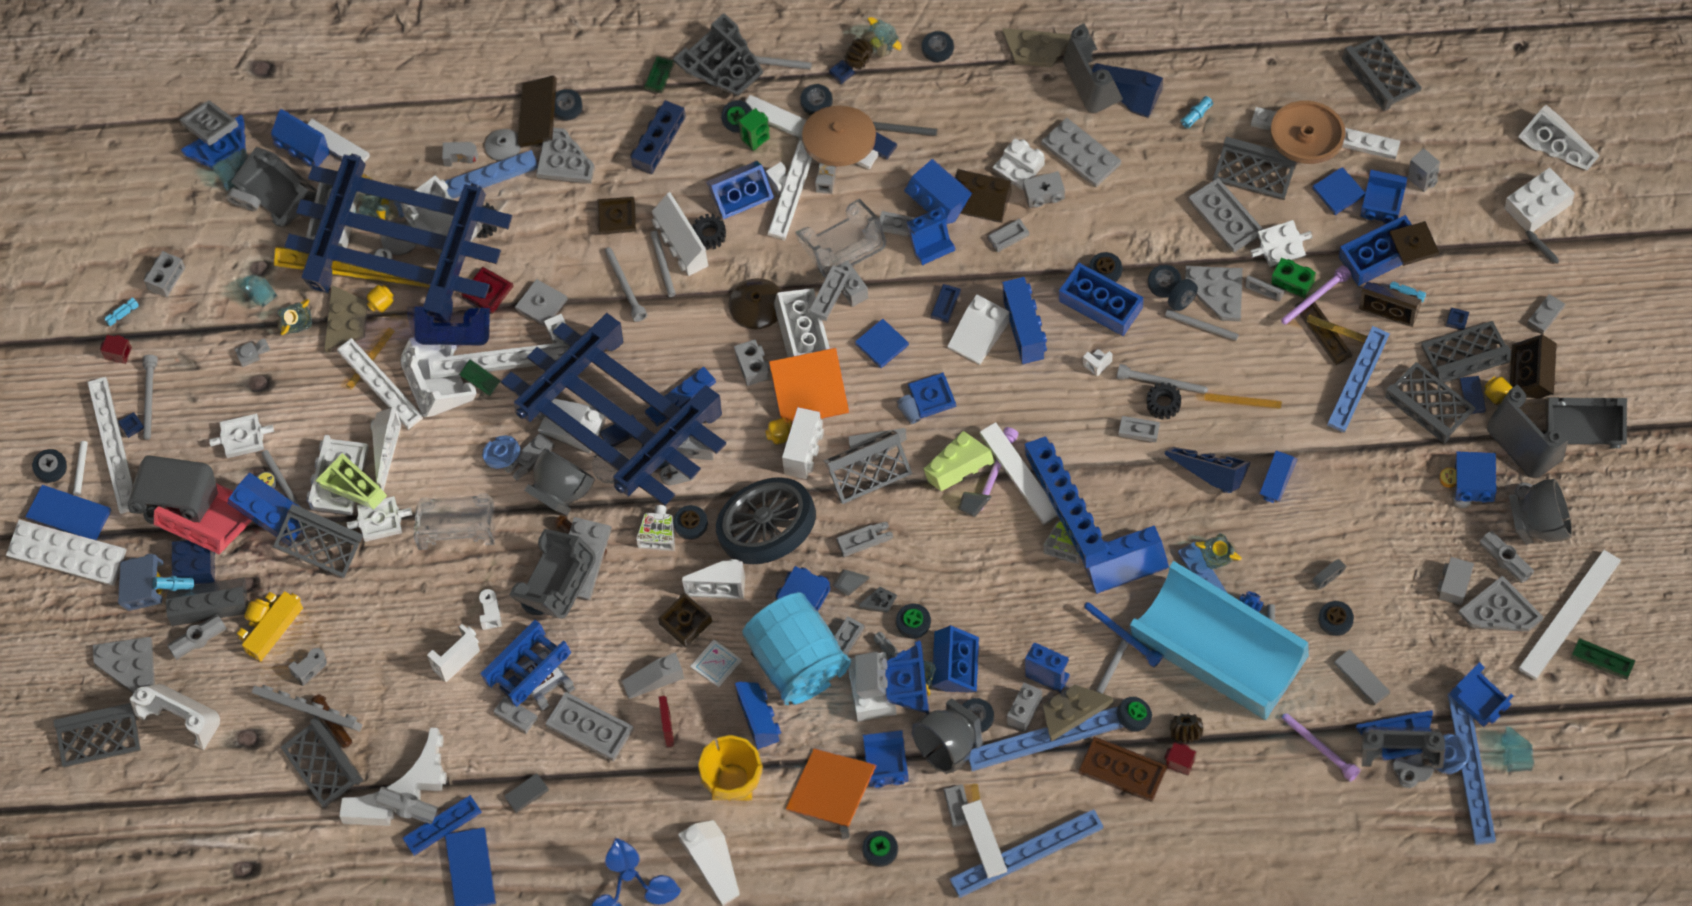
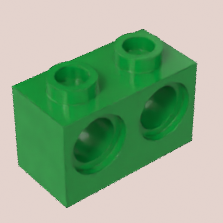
[739,108,770,151]
[1271,257,1316,299]

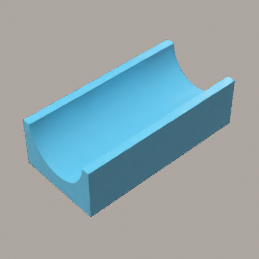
[1130,561,1309,720]

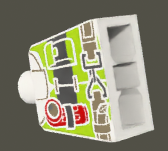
[636,505,675,551]

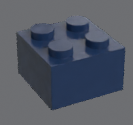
[172,540,215,585]

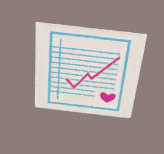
[690,639,742,687]

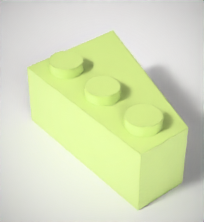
[924,431,994,491]
[315,453,387,510]

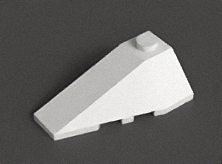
[1518,105,1600,170]
[371,407,402,491]
[678,820,740,905]

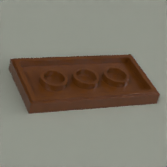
[1078,736,1168,802]

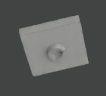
[515,279,568,326]

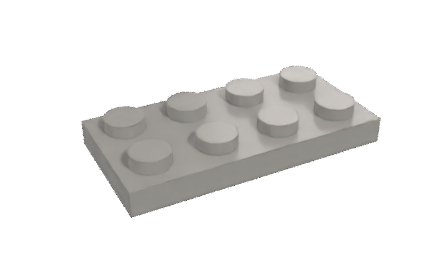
[1042,118,1121,187]
[1188,178,1264,253]
[569,517,612,600]
[545,692,634,761]

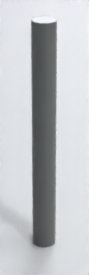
[873,122,937,136]

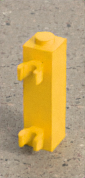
[236,591,303,662]

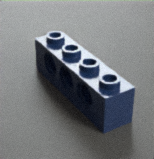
[630,100,686,174]

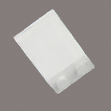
[948,295,1009,365]
[538,399,606,453]
[682,559,745,599]

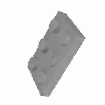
[180,100,239,146]

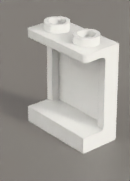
[427,624,480,682]

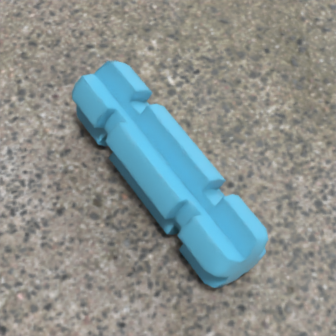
[1389,281,1426,303]
[104,298,139,326]

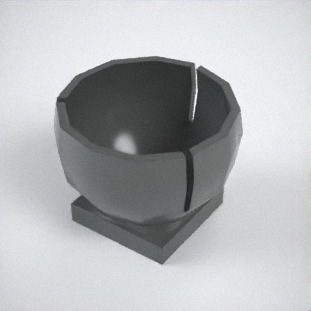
[524,448,595,515]
[1509,479,1572,545]
[911,698,983,774]

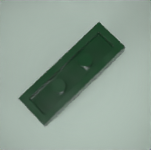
[1571,638,1636,680]

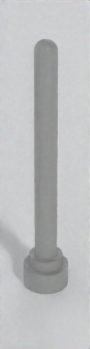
[605,247,648,322]
[142,355,158,440]
[1117,364,1208,394]

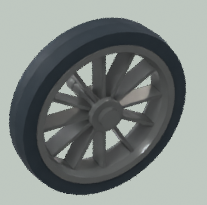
[716,477,816,565]

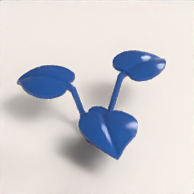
[591,838,681,906]

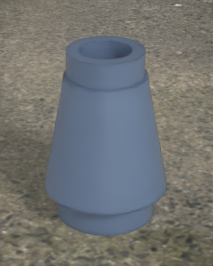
[897,395,921,424]

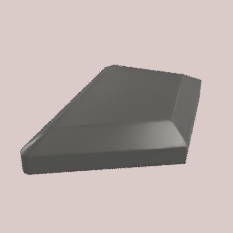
[958,492,992,517]
[833,569,870,596]
[859,587,897,612]

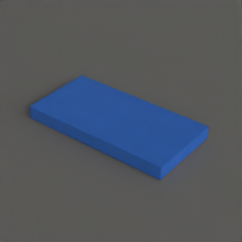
[25,485,112,540]
[445,827,496,906]

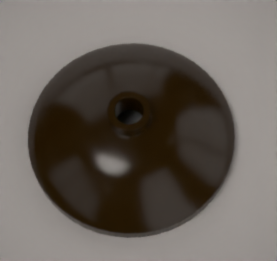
[729,278,782,329]

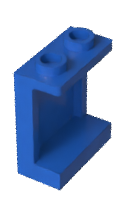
[1360,170,1408,224]
[907,208,956,265]
[1455,451,1496,503]
[1025,642,1070,693]
[1449,662,1514,727]
[863,730,909,788]

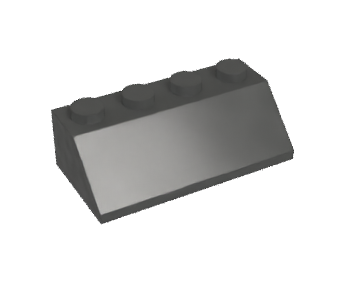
[166,577,248,626]

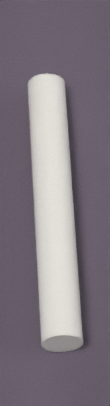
[73,441,88,495]

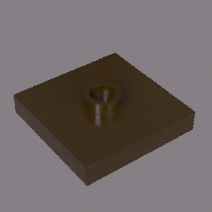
[598,196,637,235]
[1389,221,1439,266]

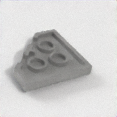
[537,128,595,184]
[1185,266,1243,322]
[1458,576,1543,632]
[93,637,155,694]

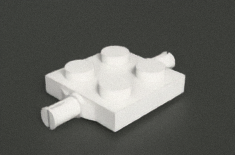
[1250,220,1313,268]
[209,414,274,458]
[346,496,412,542]

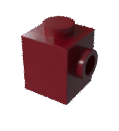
[100,335,132,364]
[1164,742,1197,775]

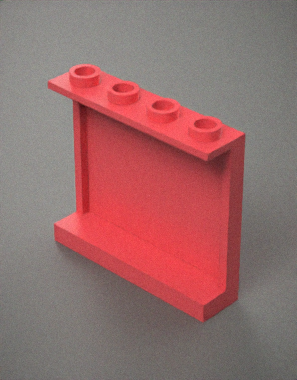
[154,483,252,555]

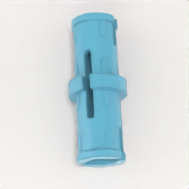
[1180,96,1213,129]
[153,576,194,591]

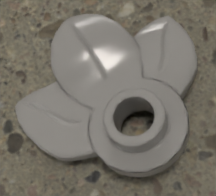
[1393,754,1434,788]

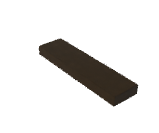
[1295,300,1352,365]

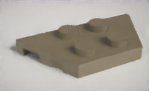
[1003,28,1071,68]
[324,286,368,353]
[1043,685,1114,741]

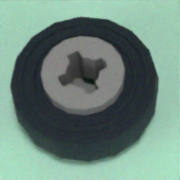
[32,449,67,483]

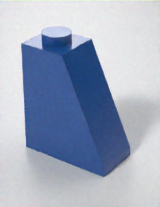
[1260,450,1298,503]

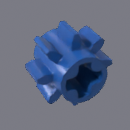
[1239,591,1264,612]

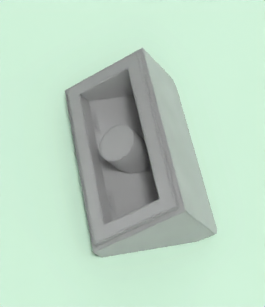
[1246,276,1285,302]

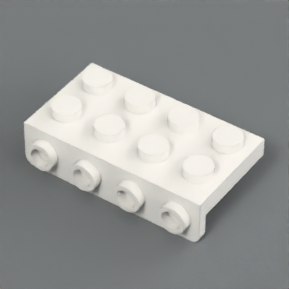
[306,435,369,515]

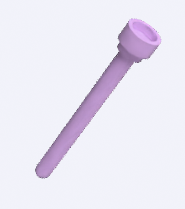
[1281,265,1351,325]
[981,427,1019,511]
[1282,714,1360,782]

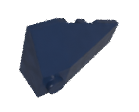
[1092,63,1163,118]
[1164,447,1251,493]

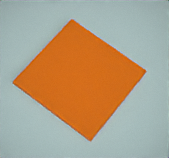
[769,348,849,424]
[786,749,876,827]

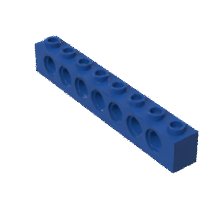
[1025,436,1110,568]

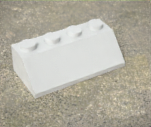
[651,192,708,276]

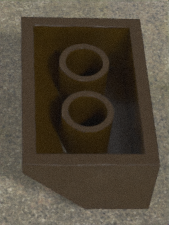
[955,169,1012,223]
[1359,282,1422,327]
[1510,334,1557,399]

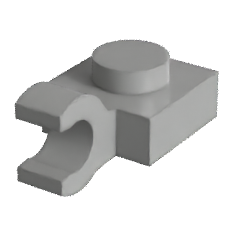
[235,339,270,367]

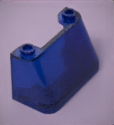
[407,307,490,346]

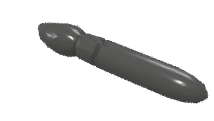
[1526,231,1559,264]

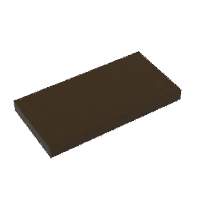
[517,75,557,148]

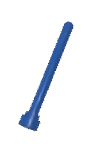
[1084,602,1164,668]

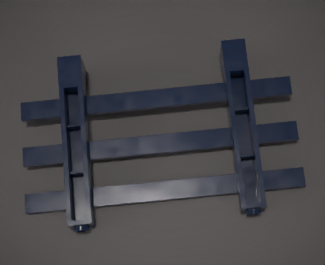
[284,154,513,324]
[501,313,726,506]

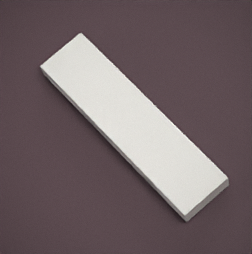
[308,119,370,163]
[961,800,1007,878]

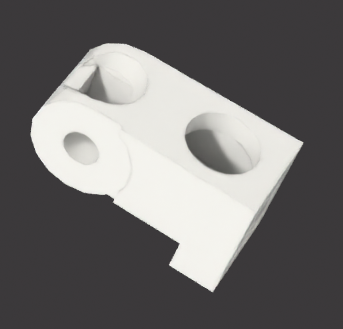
[479,589,502,630]

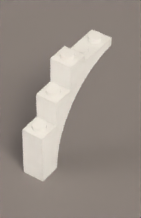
[339,728,447,826]

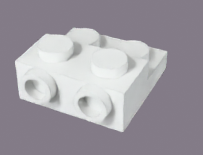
[993,138,1045,190]

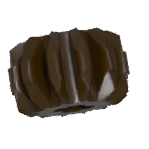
[844,38,873,70]
[1170,713,1204,744]

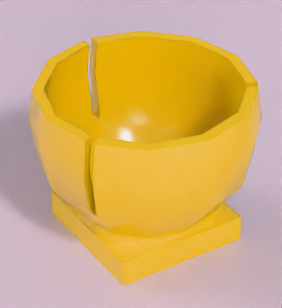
[698,735,763,801]

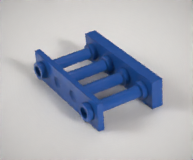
[480,620,572,707]

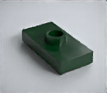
[644,56,674,93]
[459,359,501,396]

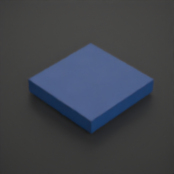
[1312,167,1365,215]
[855,319,909,368]
[908,372,956,419]

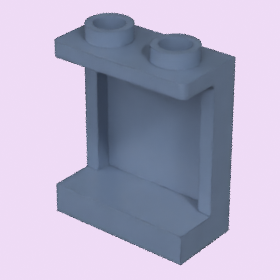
[118,554,163,611]

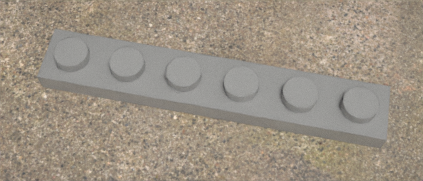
[252,685,363,732]

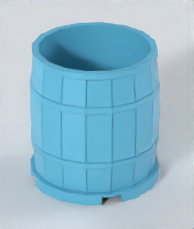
[742,592,851,705]

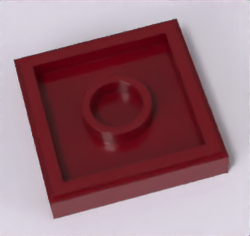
[461,266,514,314]
[658,695,674,748]

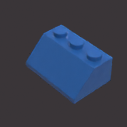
[271,109,330,167]
[904,159,972,224]
[706,161,774,219]
[932,625,979,693]
[735,682,781,750]

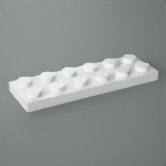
[6,520,127,586]

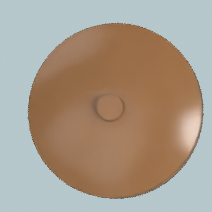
[1270,101,1345,164]
[802,106,876,166]

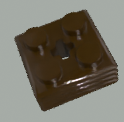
[658,593,713,647]

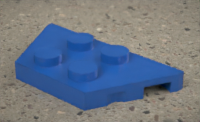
[181,114,246,170]
[885,641,929,714]
[1356,710,1433,761]

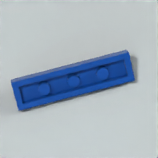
[645,367,716,427]
[403,795,482,856]

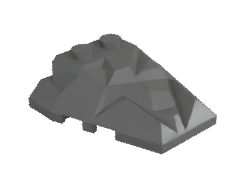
[673,13,763,97]

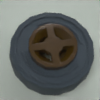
[1089,252,1123,282]
[673,505,708,540]
[1318,601,1354,636]

